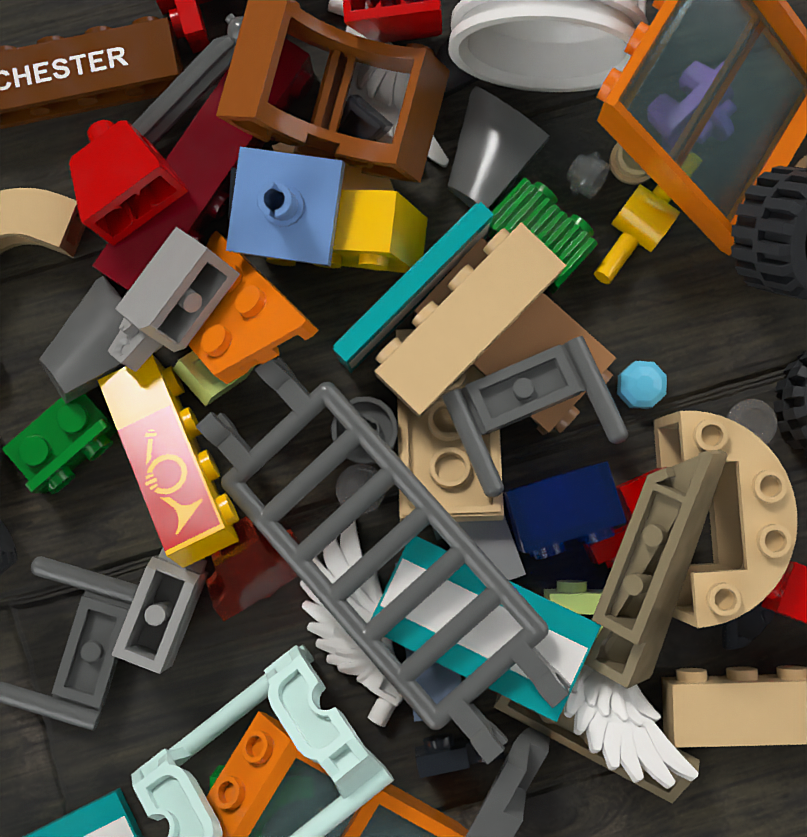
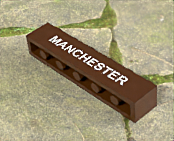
[0,16,184,129]

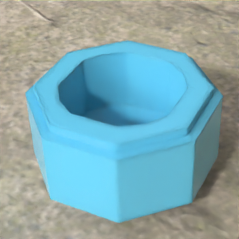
[617,361,667,409]

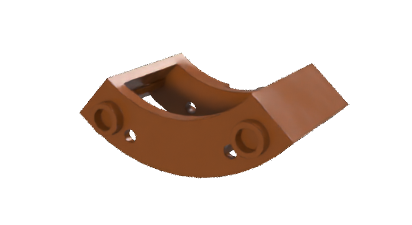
[216,0,450,183]

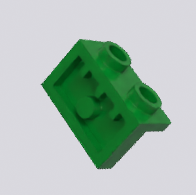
[2,392,117,494]

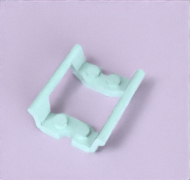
[131,644,394,837]

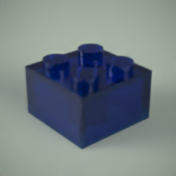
[503,461,627,559]

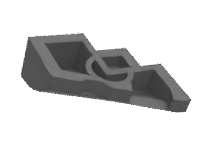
[447,86,550,211]
[39,276,125,404]
[465,727,550,837]

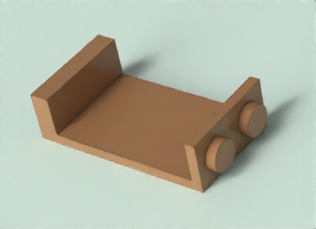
[414,237,616,435]

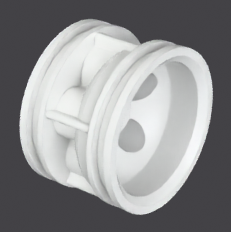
[448,0,648,92]

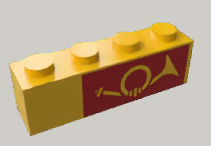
[98,354,239,568]

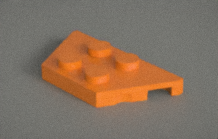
[188,231,318,384]

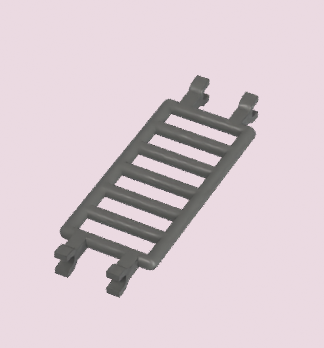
[196,358,571,764]

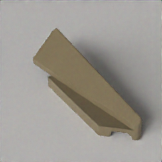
[584,450,727,689]

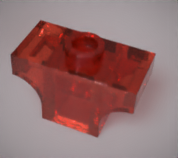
[206,516,300,621]

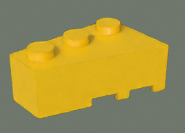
[266,190,428,273]

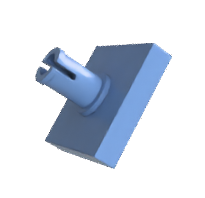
[226,147,345,267]

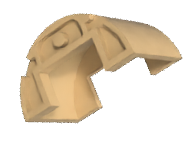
[653,411,797,628]

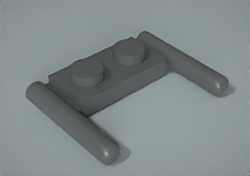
[442,336,628,498]
[0,556,139,731]

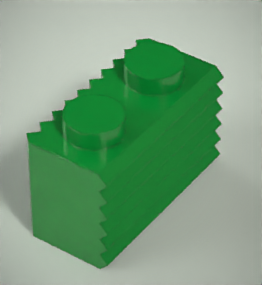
[488,178,598,294]

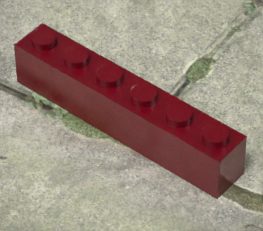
[92,38,315,291]

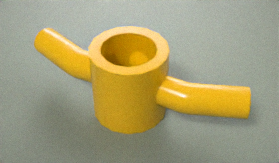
[594,151,700,284]

